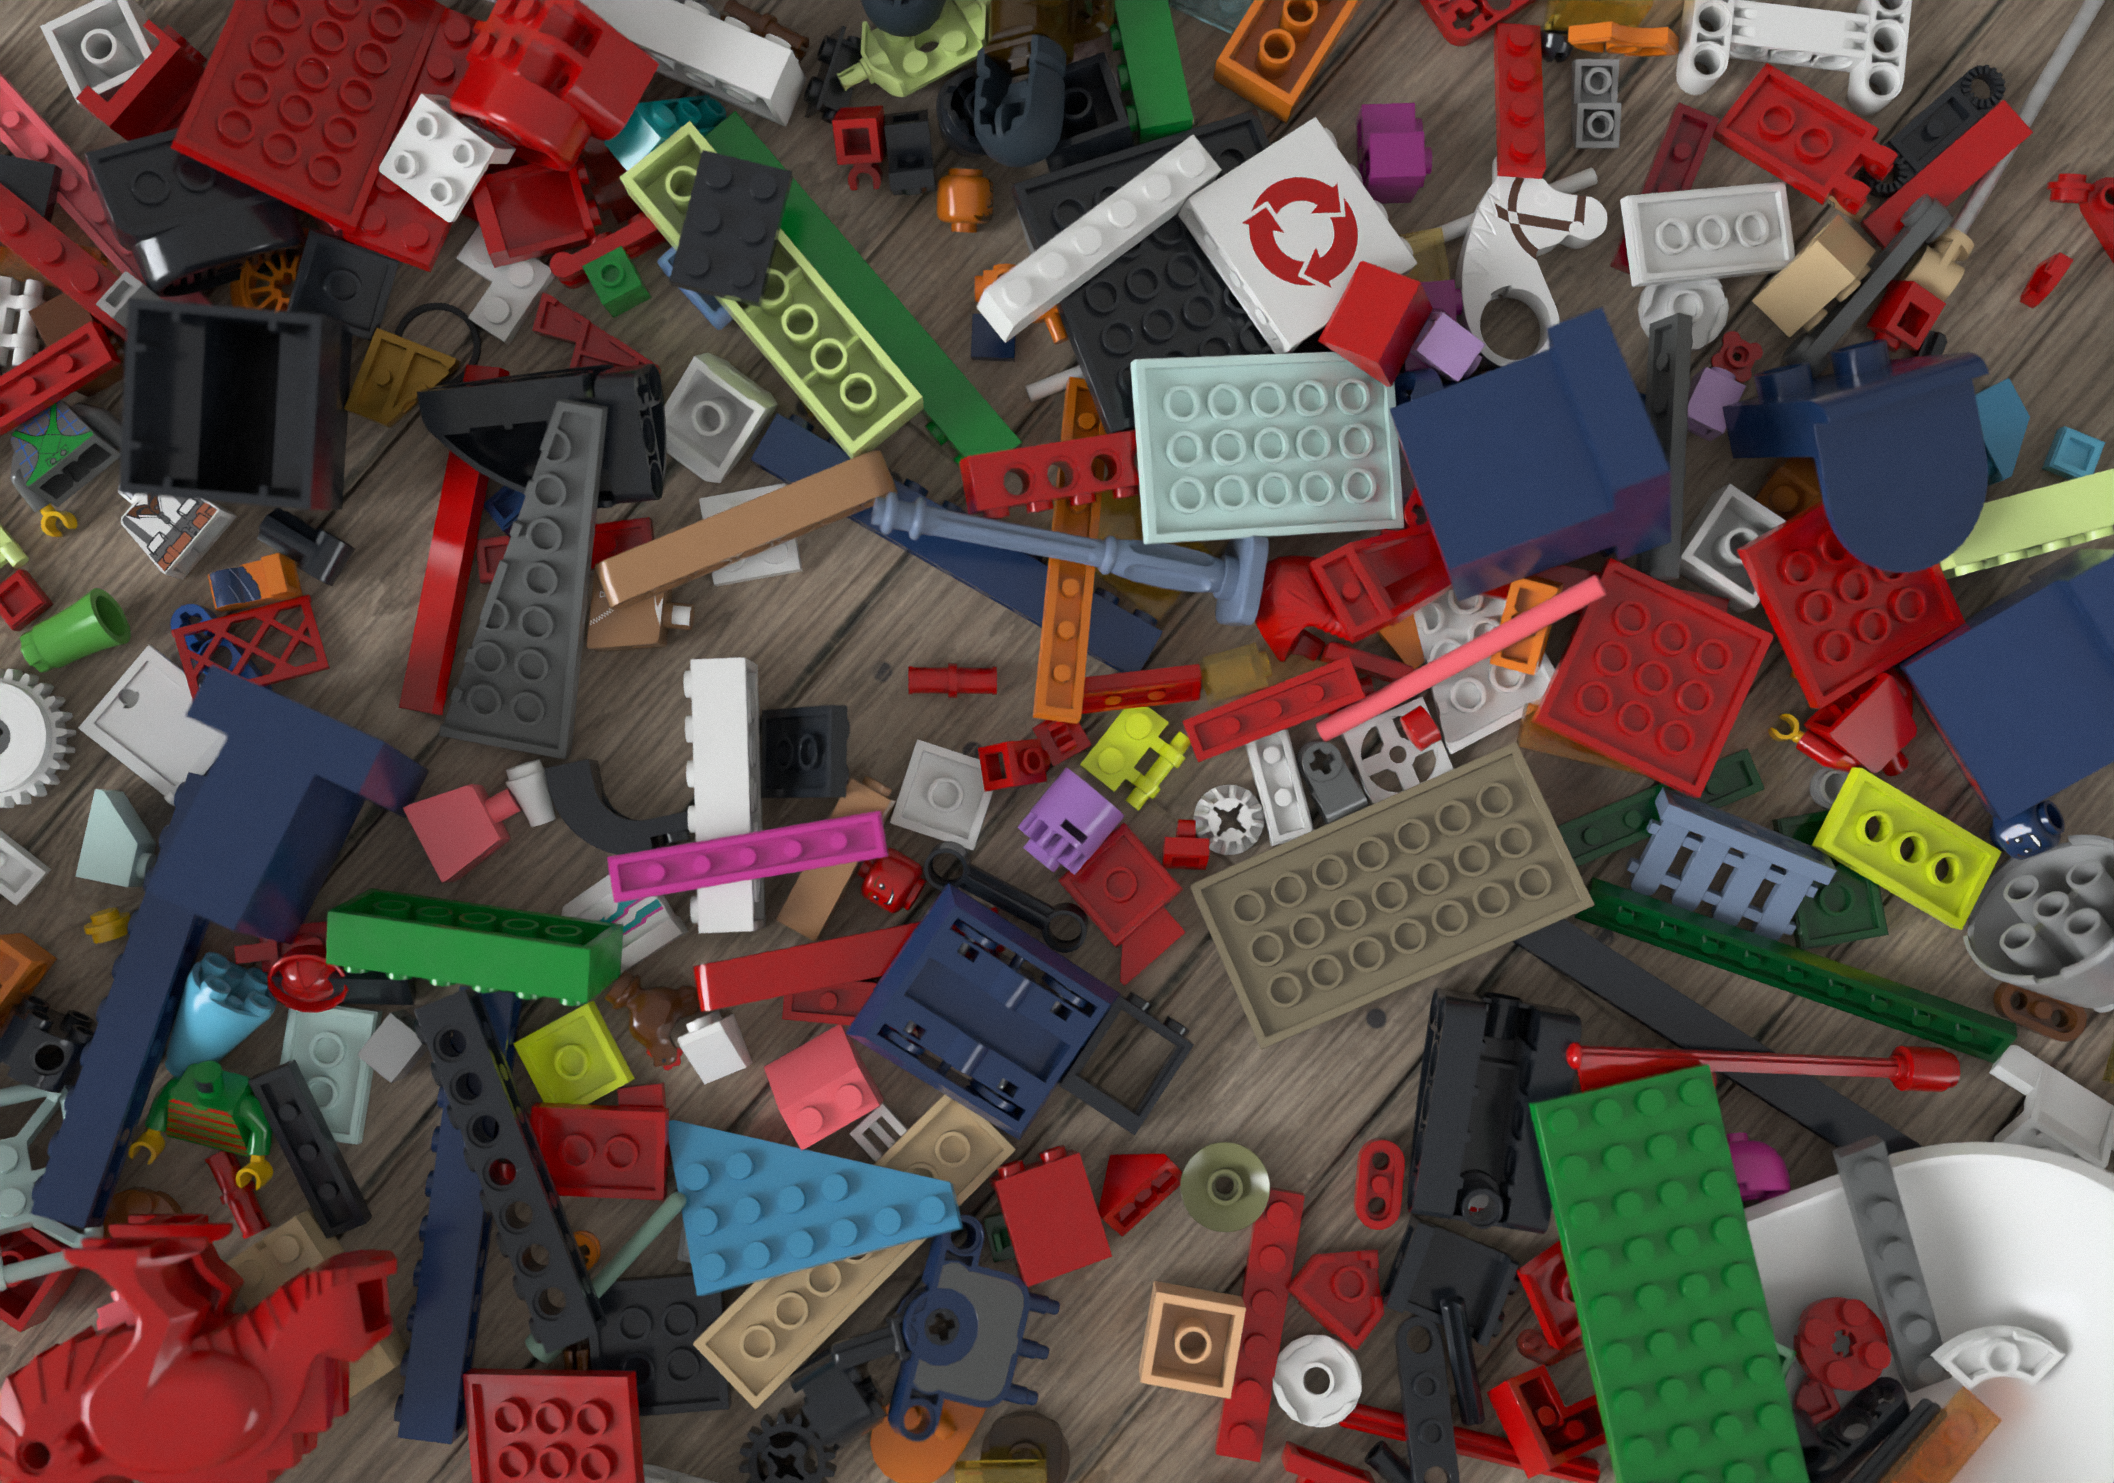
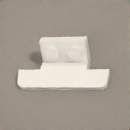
[1989,1045,2114,1169]

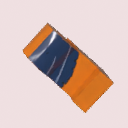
[208,553,303,612]

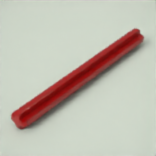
[1338,1403,1601,1483]

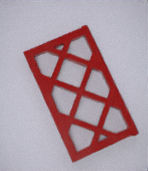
[171,594,330,700]

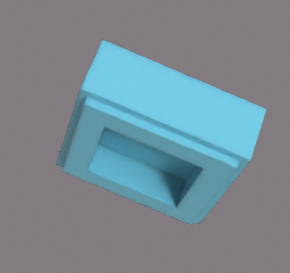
[2042,426,2106,480]

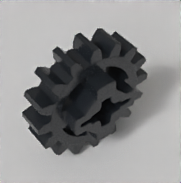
[739,1408,838,1483]

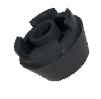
[936,68,987,158]

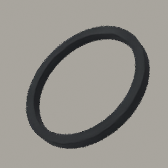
[394,303,481,386]

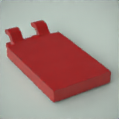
[1712,63,1898,215]
[499,1102,669,1200]

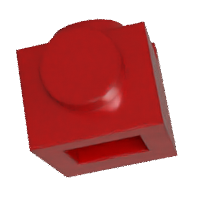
[1866,280,1946,352]
[978,738,1050,792]

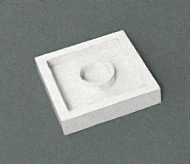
[890,739,1001,851]

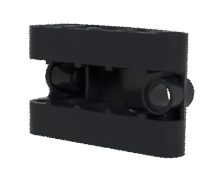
[1407,988,1581,1234]

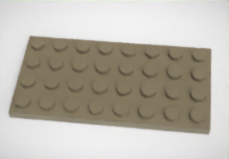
[1189,742,1594,1050]

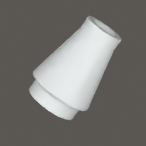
[505,759,556,827]

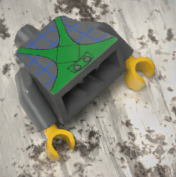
[10,399,122,537]

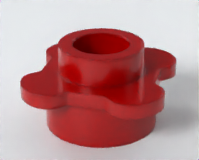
[1711,331,1763,383]

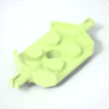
[836,0,991,97]

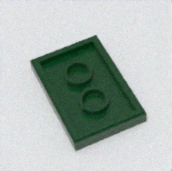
[1772,810,1889,950]

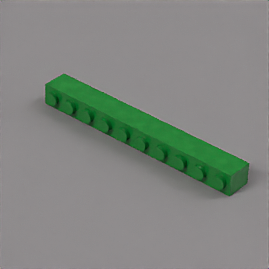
[704,111,1022,470]

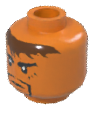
[936,168,994,233]

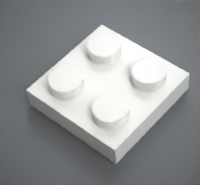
[699,483,802,586]

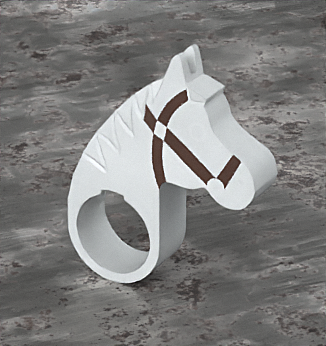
[1455,157,1607,371]

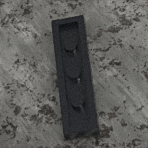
[248,1059,372,1239]

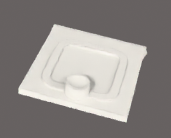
[78,645,227,806]

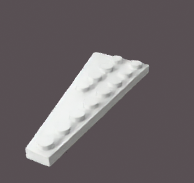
[1394,391,1555,754]

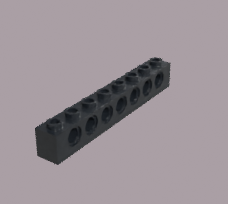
[414,987,608,1354]

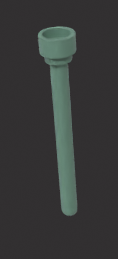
[525,1192,687,1364]

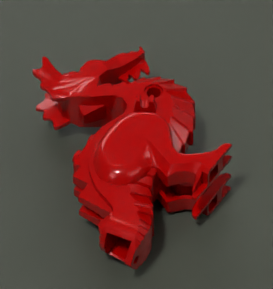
[0,1213,397,1483]

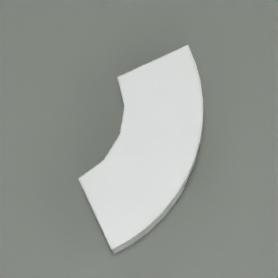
[1931,1326,2066,1390]

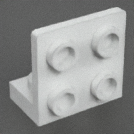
[379,94,516,222]

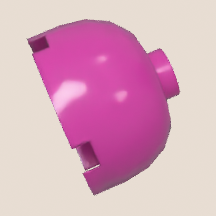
[1726,1133,1791,1205]

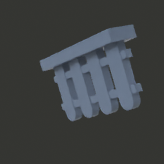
[1626,787,1836,941]

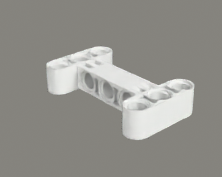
[1676,0,1912,115]

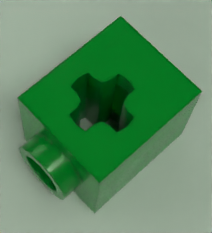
[582,246,652,318]

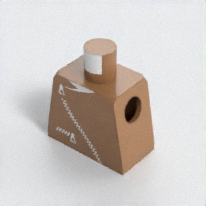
[586,564,695,652]

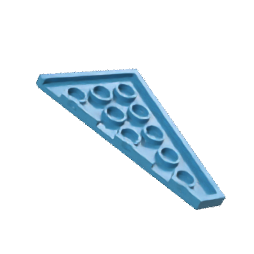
[668,1120,963,1296]

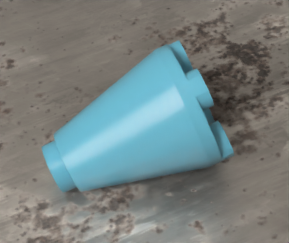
[165,952,277,1077]

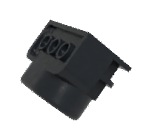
[85,128,306,297]

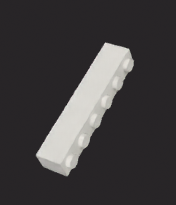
[977,135,1221,343]

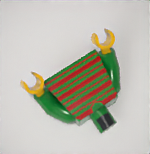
[129,1061,273,1191]

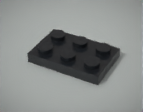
[669,150,793,307]
[761,705,850,798]

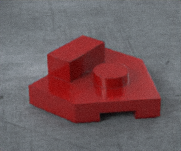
[1286,1249,1384,1350]

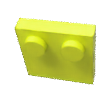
[513,1001,635,1104]

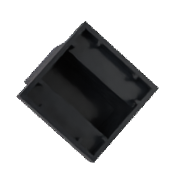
[119,298,353,511]

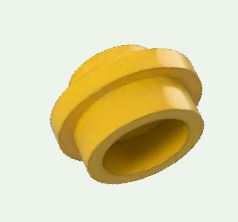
[83,907,131,943]

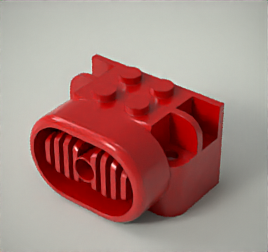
[449,0,659,172]

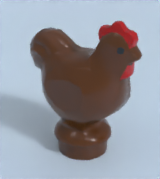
[604,969,700,1071]

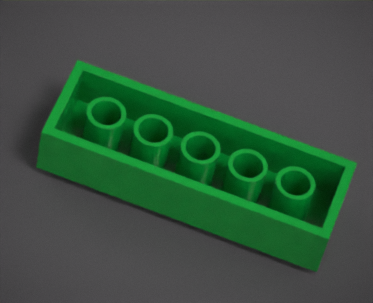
[326,888,624,1006]

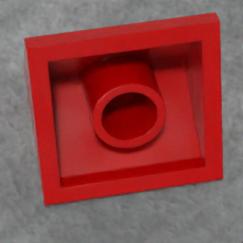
[1318,261,1433,387]

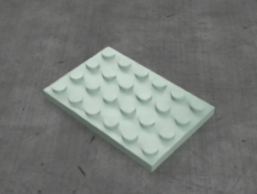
[1130,352,1404,545]

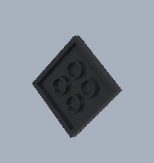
[589,1272,732,1416]

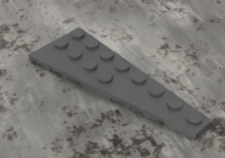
[439,399,608,759]

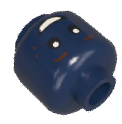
[1989,800,2065,860]

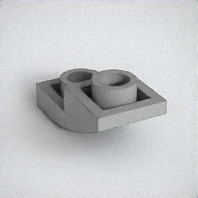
[1571,59,1621,149]

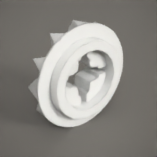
[1193,785,1264,855]

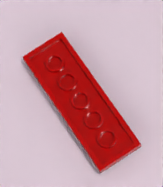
[342,7,479,273]

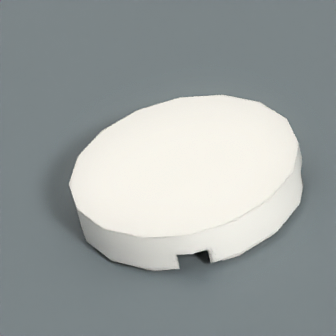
[1638,279,1729,352]

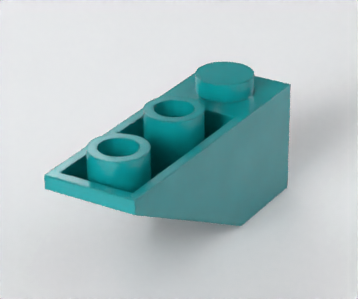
[603,95,727,171]

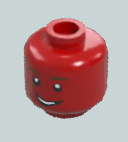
[857,848,927,913]

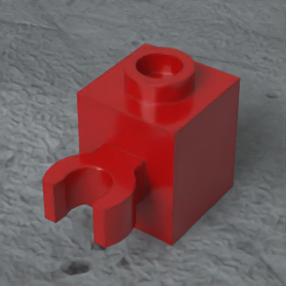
[832,105,887,191]

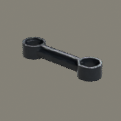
[924,841,1088,953]

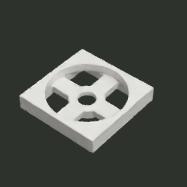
[1341,697,1454,805]

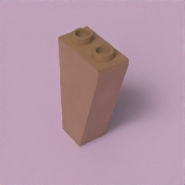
[776,775,897,942]

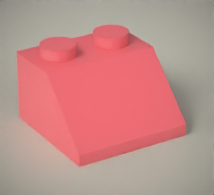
[764,1024,885,1151]

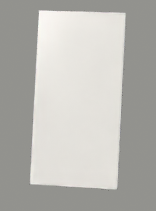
[1620,182,1796,287]

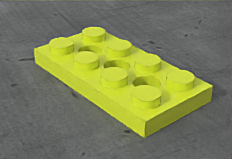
[1812,767,2002,930]

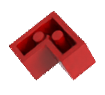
[1486,1364,1607,1479]

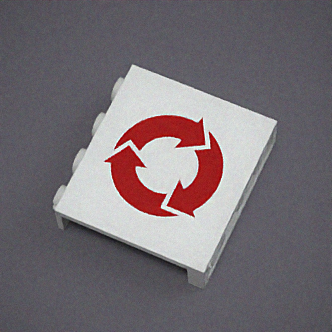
[1178,117,1418,354]

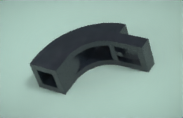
[545,759,691,855]

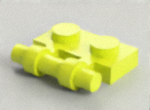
[1080,706,1191,811]

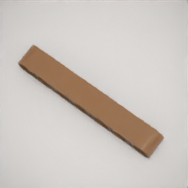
[594,450,898,610]

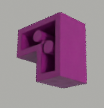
[1356,103,1432,204]

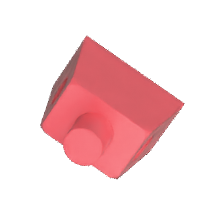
[403,784,522,883]

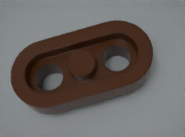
[1993,981,2087,1042]

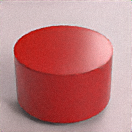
[1400,705,1442,751]

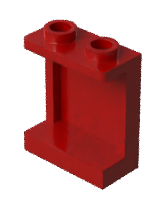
[75,19,208,141]
[471,157,602,268]
[989,1145,1112,1287]

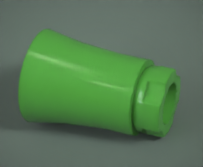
[19,588,131,673]

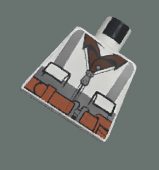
[118,488,237,580]

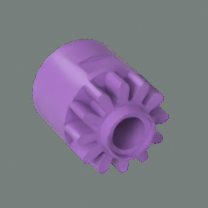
[1017,767,1125,875]

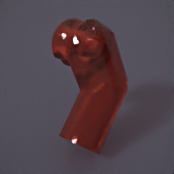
[1516,1329,1584,1367]

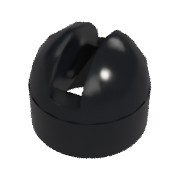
[1540,29,1574,63]

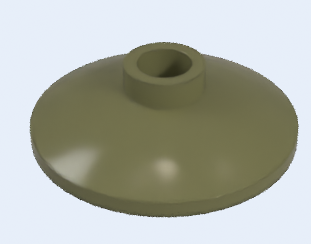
[1180,1142,1270,1232]

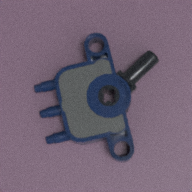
[831,1215,1060,1442]

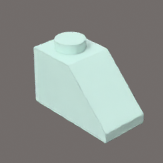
[75,789,157,887]

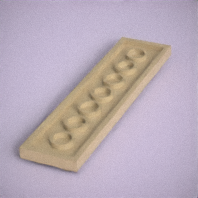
[693,1094,1016,1410]

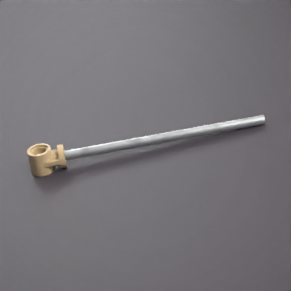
[1899,0,2105,302]

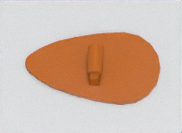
[870,1399,986,1483]

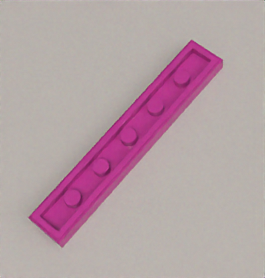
[607,811,888,903]

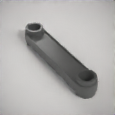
[1781,194,1954,379]

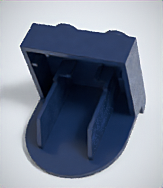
[1722,339,1989,573]

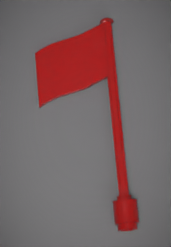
[1566,1042,1960,1092]

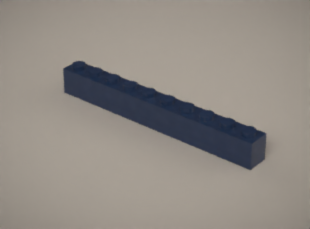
[751,413,1163,673]
[30,772,210,1228]
[394,985,523,1444]

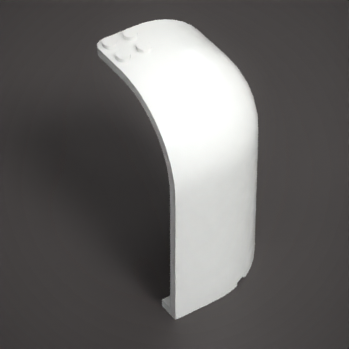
[1744,1142,2114,1483]

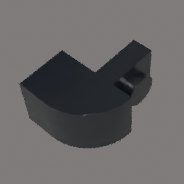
[884,110,937,196]

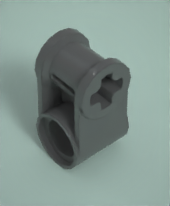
[1296,740,1369,825]

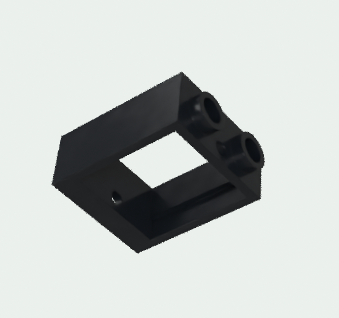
[1060,991,1194,1135]

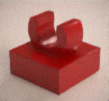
[1032,720,1092,767]
[1162,819,1209,870]

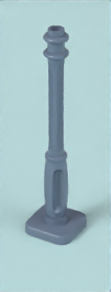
[871,492,1269,627]

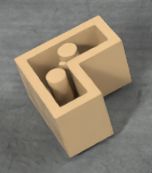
[1752,214,1876,338]

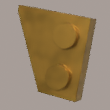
[344,328,460,428]

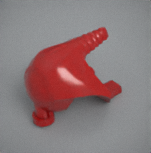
[1255,555,1350,662]

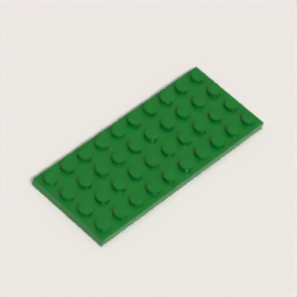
[1529,1064,1809,1483]

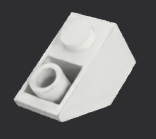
[677,1010,753,1084]

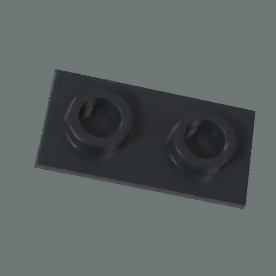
[803,26,862,124]

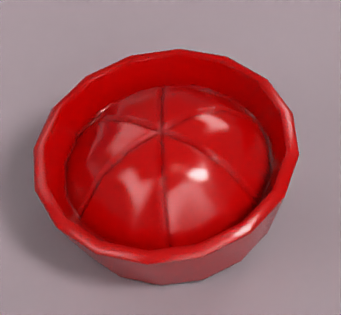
[267,945,349,1013]

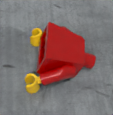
[1768,667,1917,776]

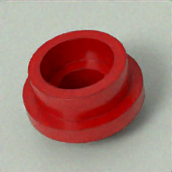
[2046,173,2095,203]

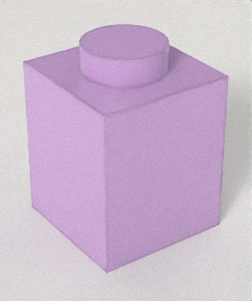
[1410,312,1486,382]
[1687,367,1746,441]

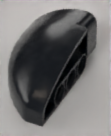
[417,364,667,508]

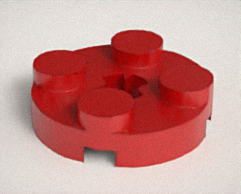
[1793,1297,1892,1391]

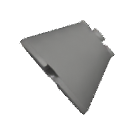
[1963,835,2114,1013]

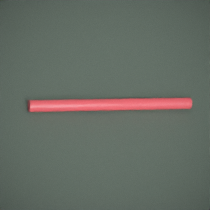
[1316,574,1607,742]

